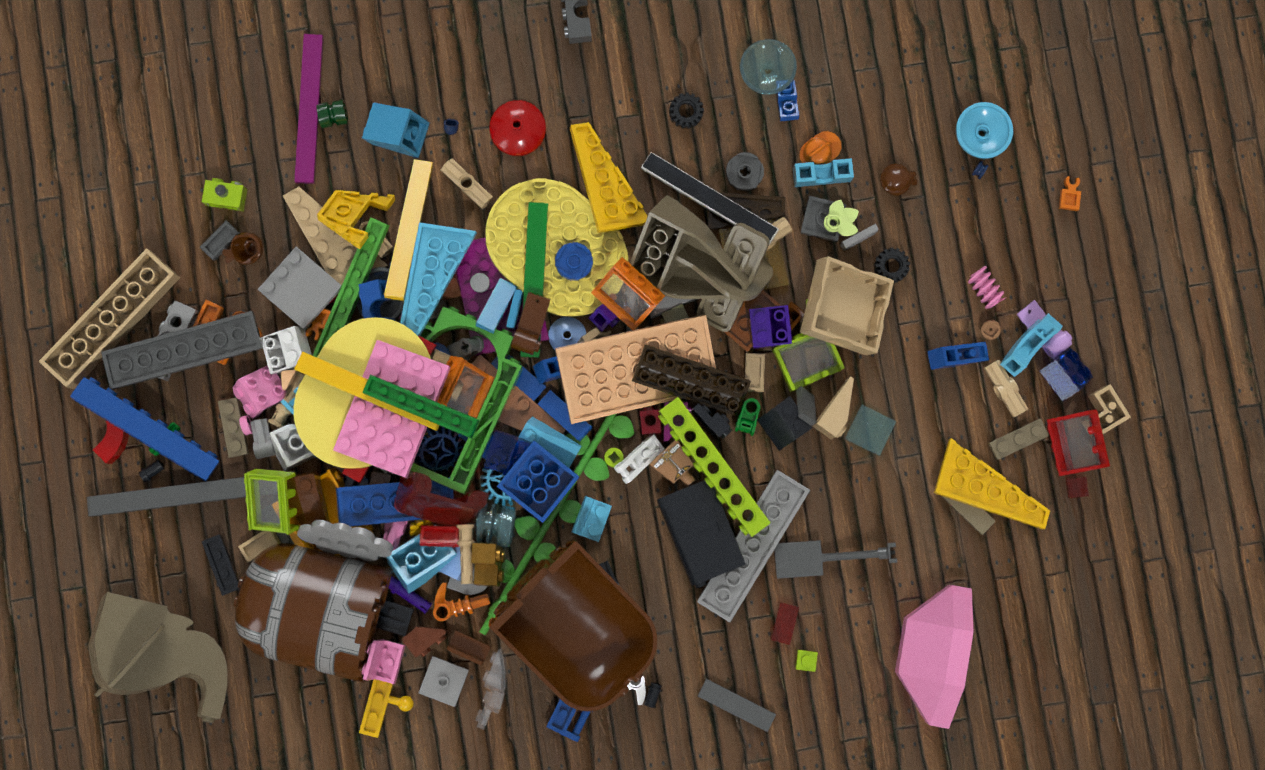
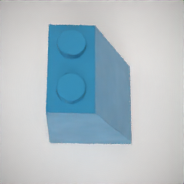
[362,103,430,158]

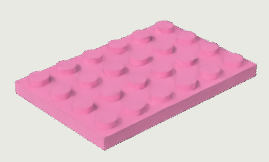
[333,340,451,478]

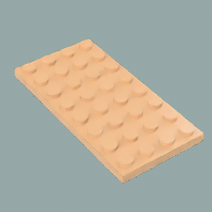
[555,314,716,424]

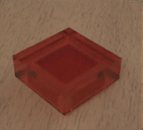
[1066,477,1089,498]

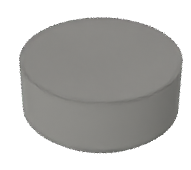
[470,273,490,293]

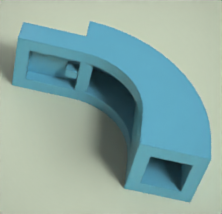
[1000,313,1063,377]

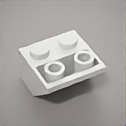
[260,326,312,374]

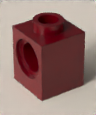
[640,407,661,435]

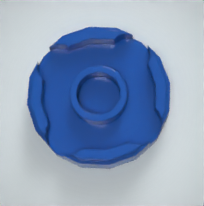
[555,242,593,281]

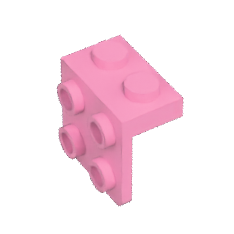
[233,365,287,420]
[362,639,405,684]

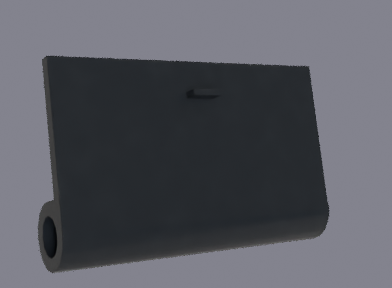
[657,480,746,589]

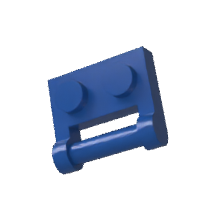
[546,699,593,742]

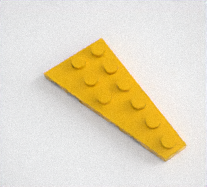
[934,438,1050,530]

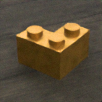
[471,543,505,587]

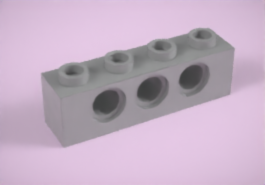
[158,301,199,381]

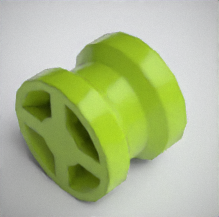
[604,448,624,468]

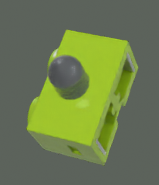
[202,178,248,211]

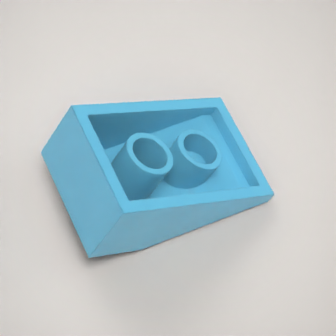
[509,416,582,468]
[386,524,457,593]

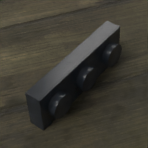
[201,534,240,596]

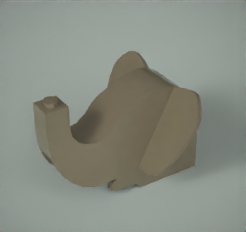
[88,592,228,723]

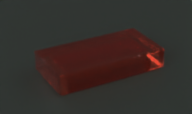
[771,602,799,645]

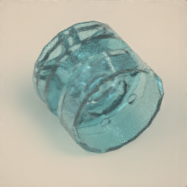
[475,503,516,547]

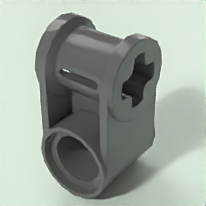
[447,336,484,361]

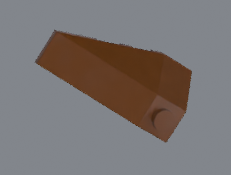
[287,471,330,550]

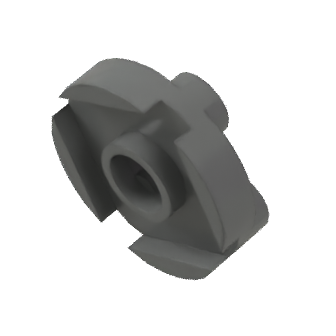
[726,152,764,191]

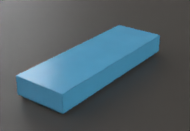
[476,278,517,333]

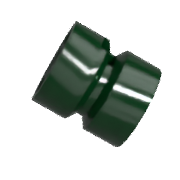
[316,99,349,129]

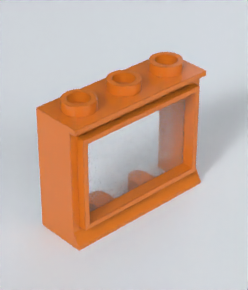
[591,257,665,331]
[437,356,495,419]

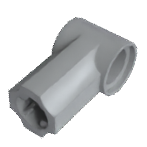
[250,419,276,459]

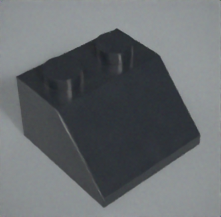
[757,396,812,451]

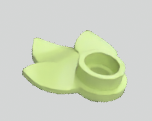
[824,200,859,236]

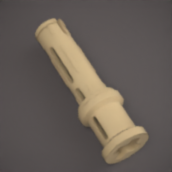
[267,372,305,428]
[457,524,475,584]

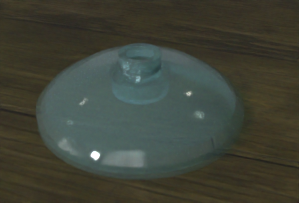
[740,39,797,95]

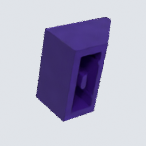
[749,305,792,349]

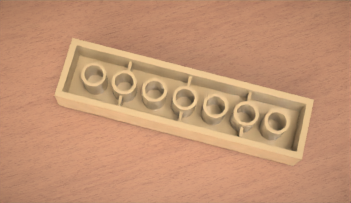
[39,248,181,389]

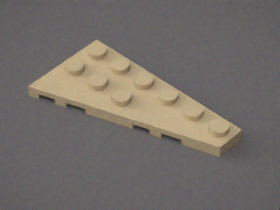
[283,187,389,286]

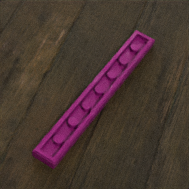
[294,34,324,184]

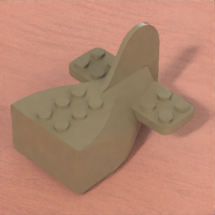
[630,195,773,332]

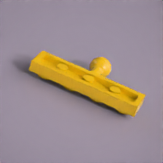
[359,679,414,738]

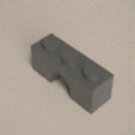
[561,0,592,44]

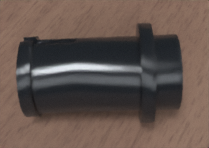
[138,459,165,482]
[644,682,663,708]

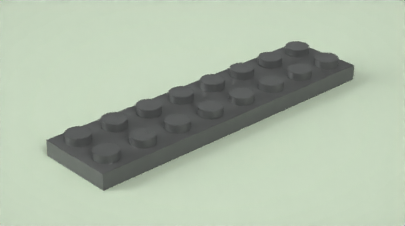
[101,311,263,390]

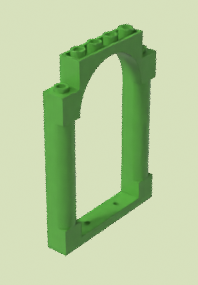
[410,306,523,495]

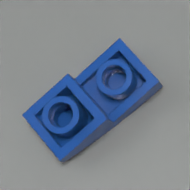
[776,80,799,121]

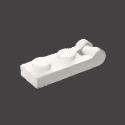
[614,434,664,484]

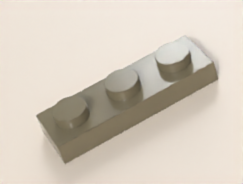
[218,398,249,458]
[988,418,1049,460]

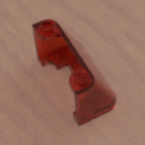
[394,472,489,526]

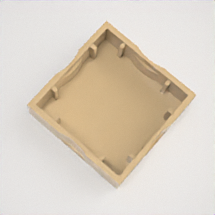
[800,256,894,355]

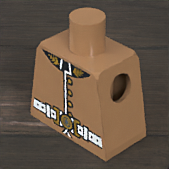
[649,440,695,487]

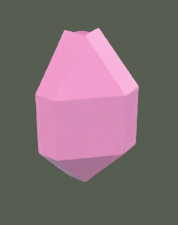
[895,585,974,729]

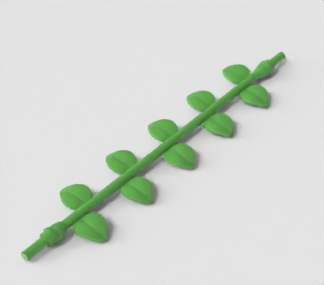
[479,414,634,636]

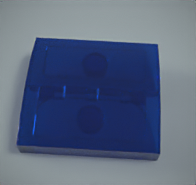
[484,430,531,476]

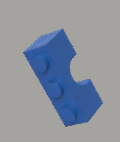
[358,279,395,321]

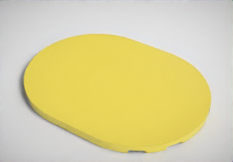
[485,178,628,317]
[294,318,431,469]

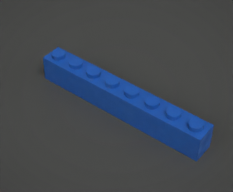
[70,377,219,482]

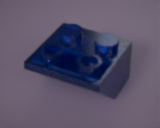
[1039,347,1093,402]

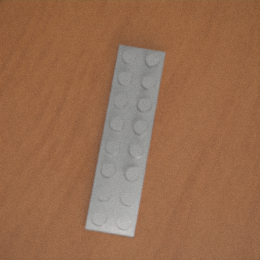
[697,470,810,622]

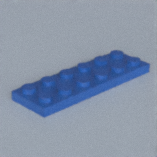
[336,478,455,527]

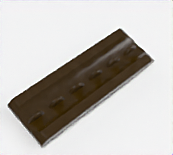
[632,345,751,417]

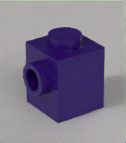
[589,304,620,332]

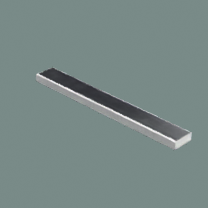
[641,152,779,245]

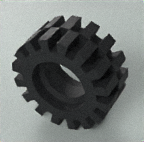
[669,92,704,129]
[874,247,910,283]

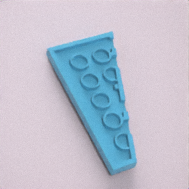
[400,222,477,336]

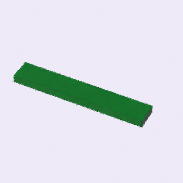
[362,374,480,439]

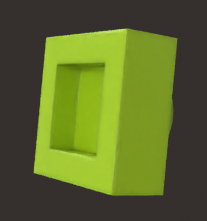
[795,649,818,672]

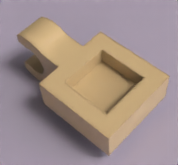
[577,328,611,343]

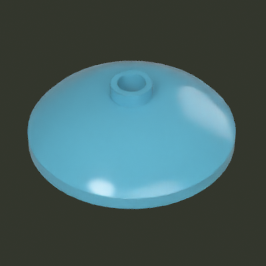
[956,102,1013,159]

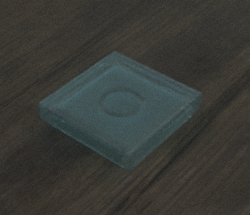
[845,405,896,456]

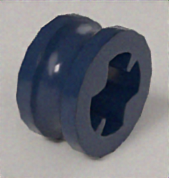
[971,161,989,180]

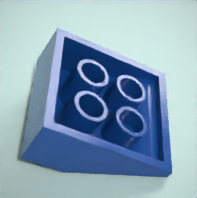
[497,440,579,523]

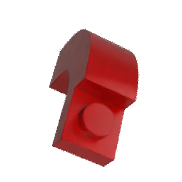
[93,421,129,464]

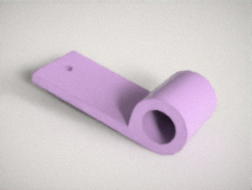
[1016,300,1072,359]

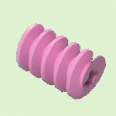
[968,266,1007,309]

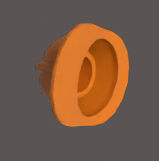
[800,131,842,165]

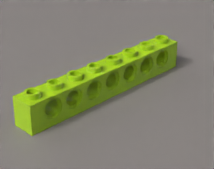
[658,397,770,537]

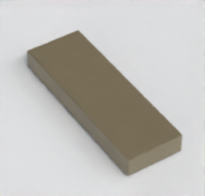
[940,495,996,535]

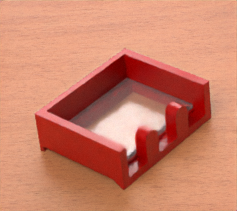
[1047,409,1110,476]

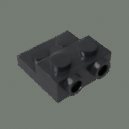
[691,403,733,439]

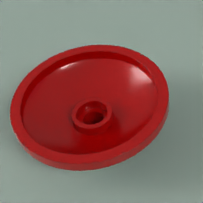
[489,100,546,156]

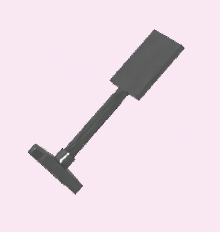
[775,540,897,579]

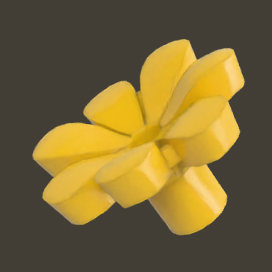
[409,519,433,537]

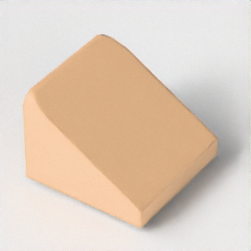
[281,370,298,391]

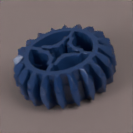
[414,426,464,475]

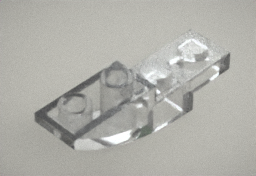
[475,649,507,730]

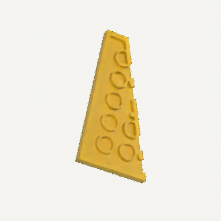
[570,122,648,233]

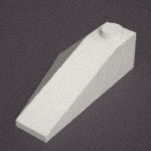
[269,424,315,471]

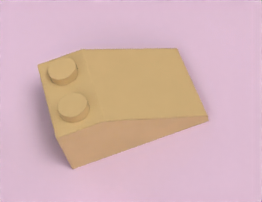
[813,376,854,439]

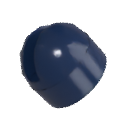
[443,119,459,135]

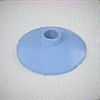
[548,317,586,350]

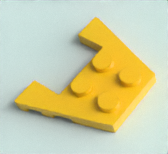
[317,190,395,249]

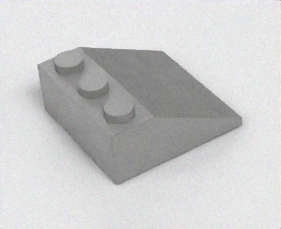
[258,247,341,330]

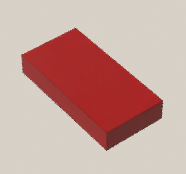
[419,525,459,547]

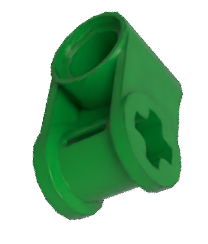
[734,398,760,437]

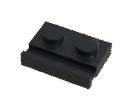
[376,600,414,636]

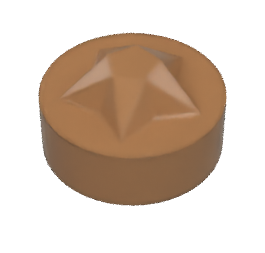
[981,320,1001,340]

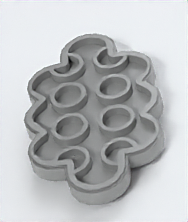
[297,520,393,561]

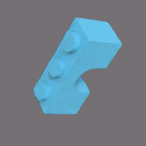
[793,158,854,187]

